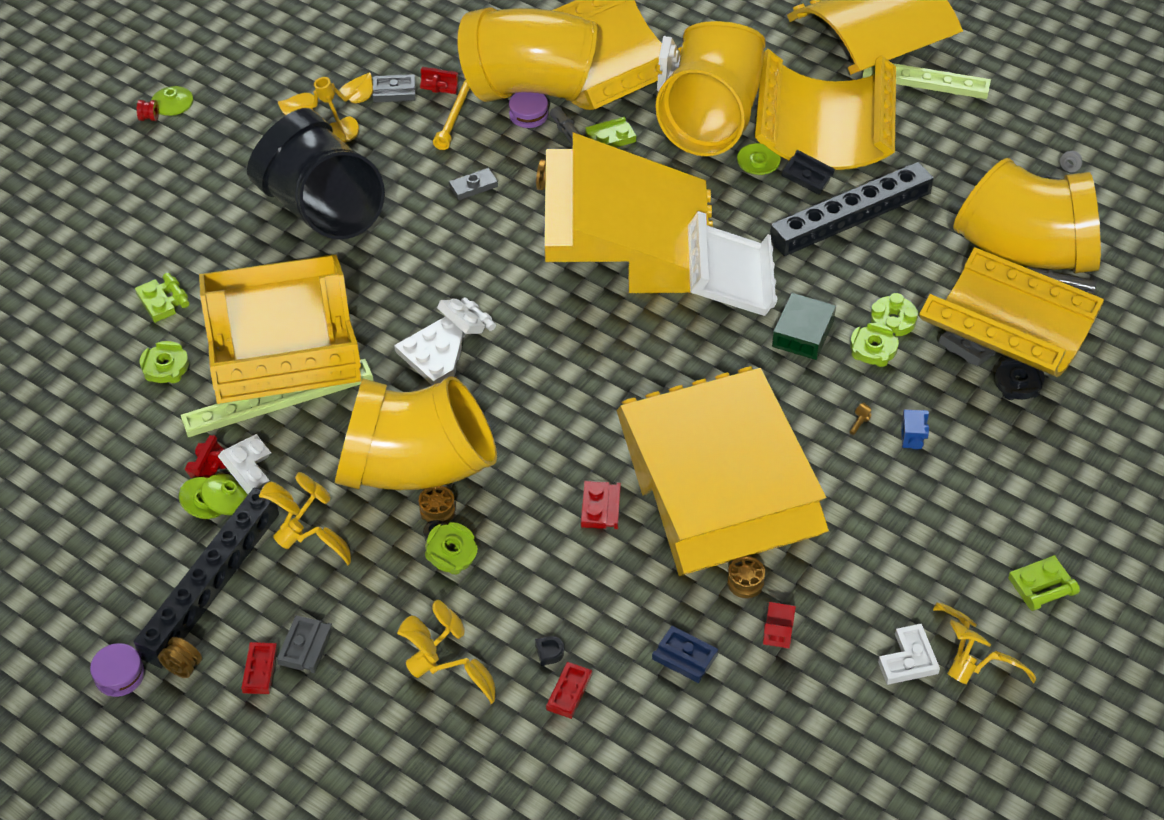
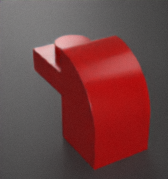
[763,602,796,649]

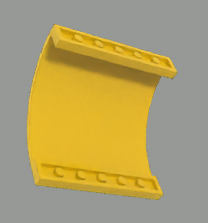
[552,0,682,110]
[787,0,963,75]
[755,49,896,170]
[919,247,1104,377]

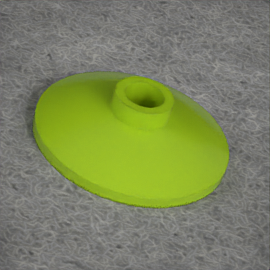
[151,86,193,116]
[737,143,781,175]
[201,474,248,515]
[179,477,222,519]

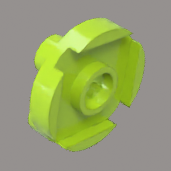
[871,293,918,336]
[850,323,899,367]
[140,341,189,383]
[425,522,478,575]

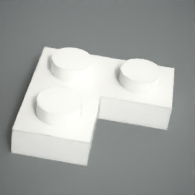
[218,434,271,494]
[878,624,940,685]

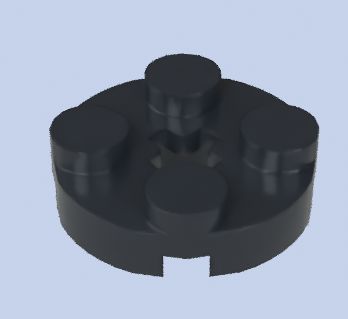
[995,358,1045,400]

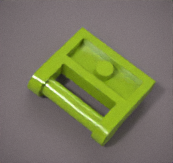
[1008,555,1080,611]

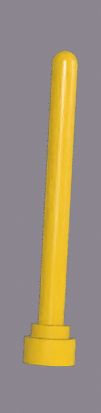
[433,80,470,150]

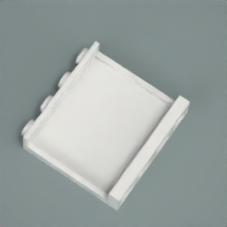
[688,211,777,316]

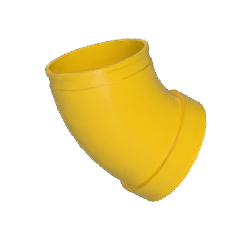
[458,7,597,102]
[656,21,766,156]
[953,158,1101,273]
[335,376,497,490]

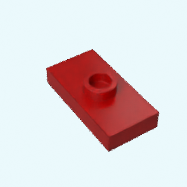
[241,642,278,694]
[546,662,592,719]

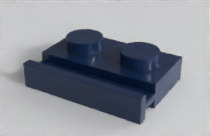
[652,626,718,683]

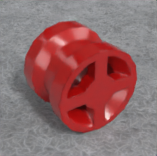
[137,100,159,121]

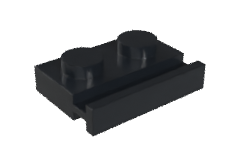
[781,150,836,195]

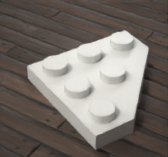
[657,36,680,92]
[394,316,465,385]

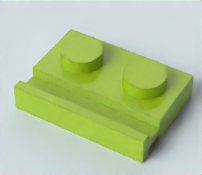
[585,117,636,148]

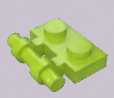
[135,273,190,323]

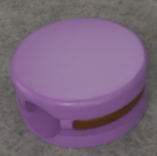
[509,92,548,128]
[90,643,144,697]

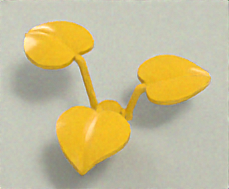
[278,72,373,143]
[259,472,351,566]
[397,600,495,705]
[933,602,1036,685]

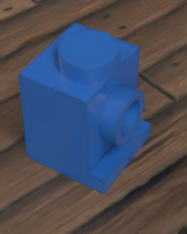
[901,410,929,449]

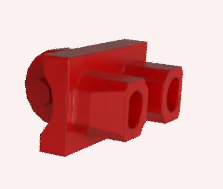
[420,67,458,94]
[185,435,226,478]

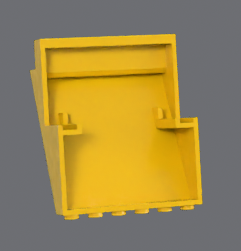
[545,132,713,293]
[199,254,361,404]
[616,366,829,576]

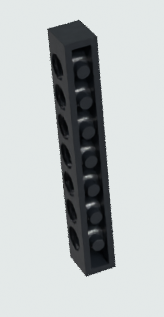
[770,162,934,257]
[133,487,279,669]

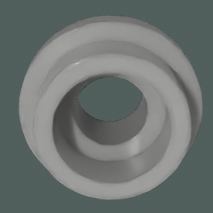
[1060,151,1082,172]

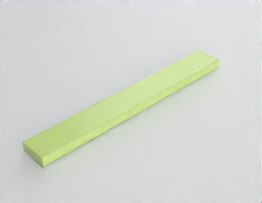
[181,359,373,437]

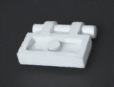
[437,298,496,334]

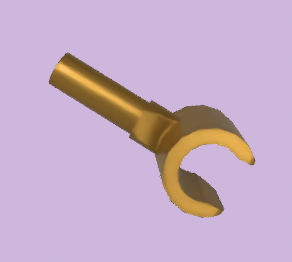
[849,403,871,435]

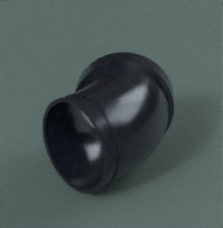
[247,108,385,239]

